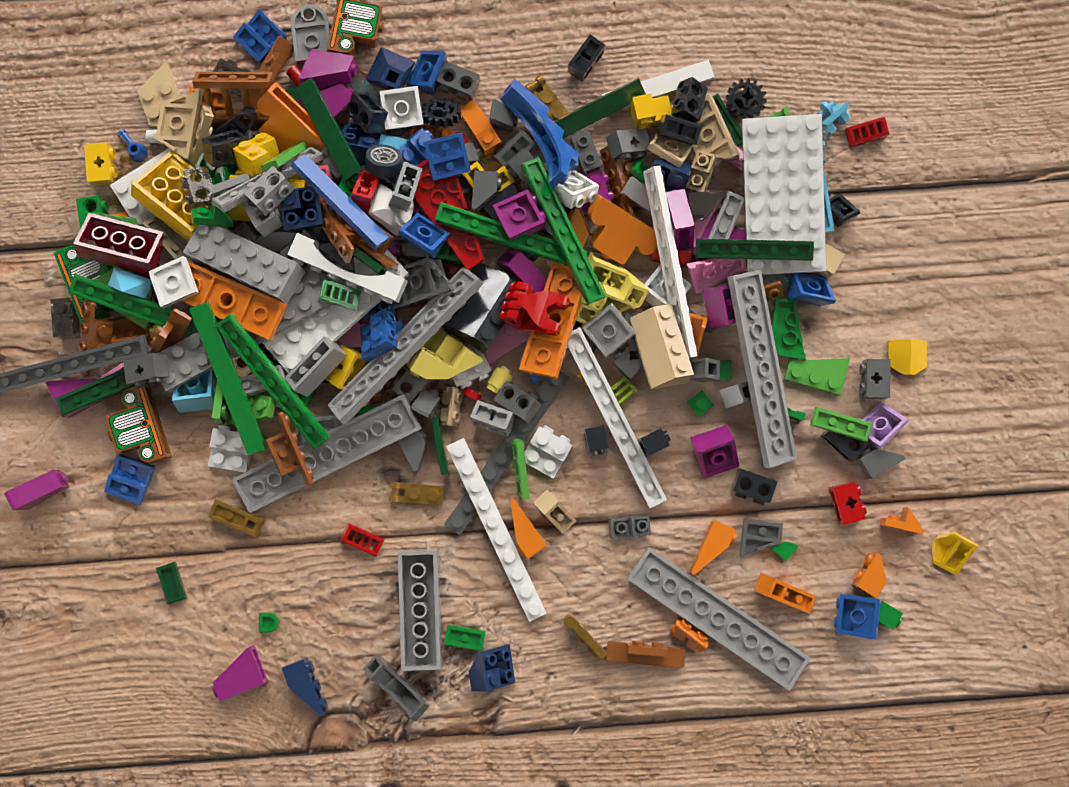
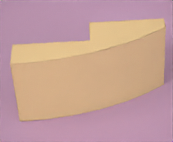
[686,150,716,195]

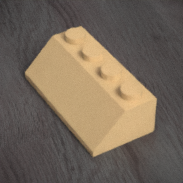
[629,304,694,390]

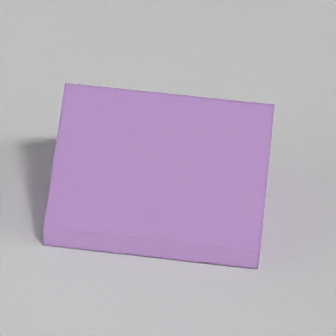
[862,402,909,449]

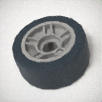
[365,144,402,179]

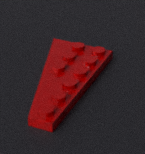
[414,158,484,271]

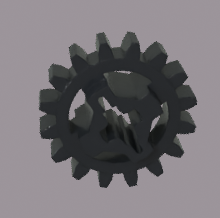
[725,78,767,119]
[421,98,462,129]

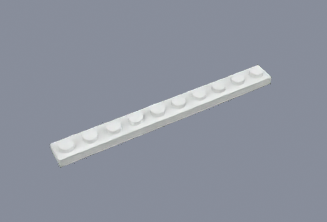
[643,166,697,358]
[568,327,667,508]
[446,438,546,622]

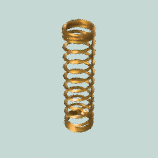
[115,156,132,205]

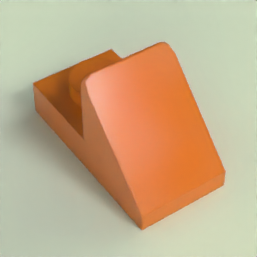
[880,507,924,534]

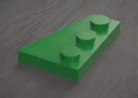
[771,298,806,360]

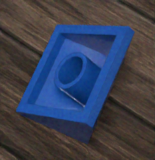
[407,51,448,96]
[398,213,450,259]
[787,272,836,306]

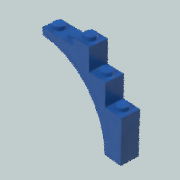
[500,79,579,188]

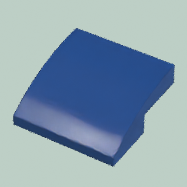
[233,9,288,63]
[424,132,471,180]
[104,453,155,505]

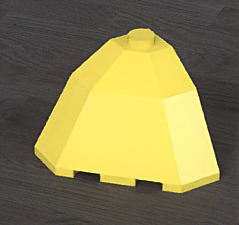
[575,252,649,324]
[407,326,483,379]

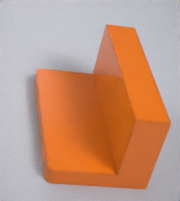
[689,313,708,359]

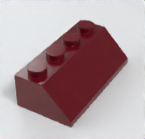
[73,213,164,275]

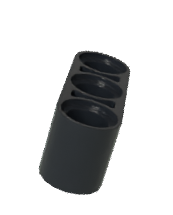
[211,107,257,136]

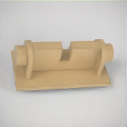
[440,387,463,427]

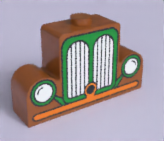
[327,0,384,56]
[106,385,172,463]

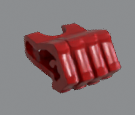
[499,281,570,336]

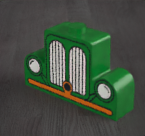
[53,245,113,323]

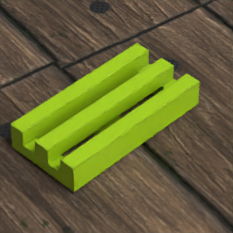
[611,375,637,405]

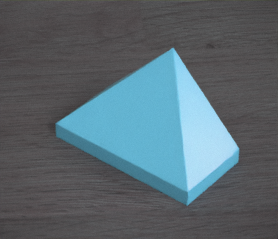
[108,267,152,298]

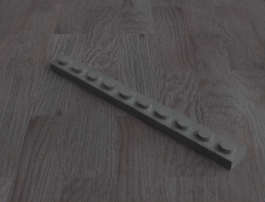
[0,335,151,393]
[444,371,570,535]

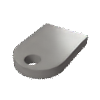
[291,5,330,64]

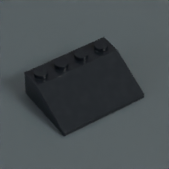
[442,263,519,353]

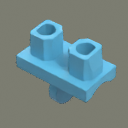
[817,101,850,135]

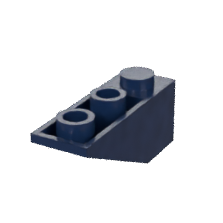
[282,657,328,716]

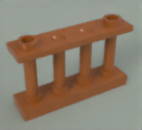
[192,72,274,123]

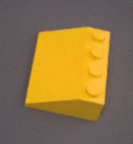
[131,150,217,242]

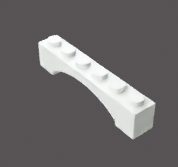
[287,233,408,304]

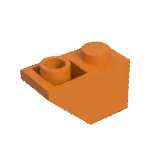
[568,207,591,250]
[852,552,887,599]

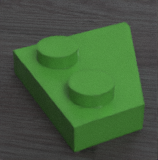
[212,381,229,425]

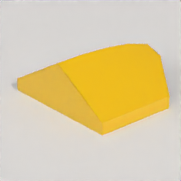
[887,339,927,375]
[932,532,978,576]

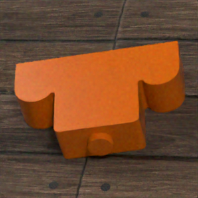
[257,82,326,152]
[588,194,658,265]

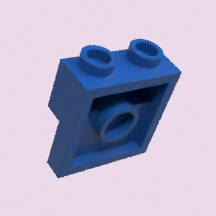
[398,128,433,166]
[360,309,397,362]
[834,594,881,640]

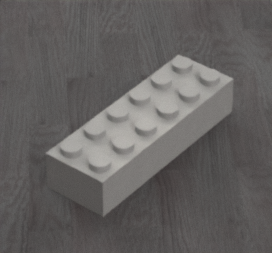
[183,225,306,305]
[398,549,443,671]

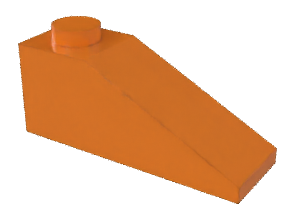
[461,99,502,157]
[510,498,547,559]
[689,519,737,575]
[753,573,817,614]

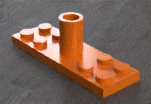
[182,261,288,341]
[519,263,583,379]

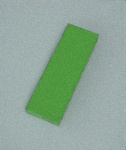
[261,141,307,172]
[810,406,873,442]
[511,439,530,499]

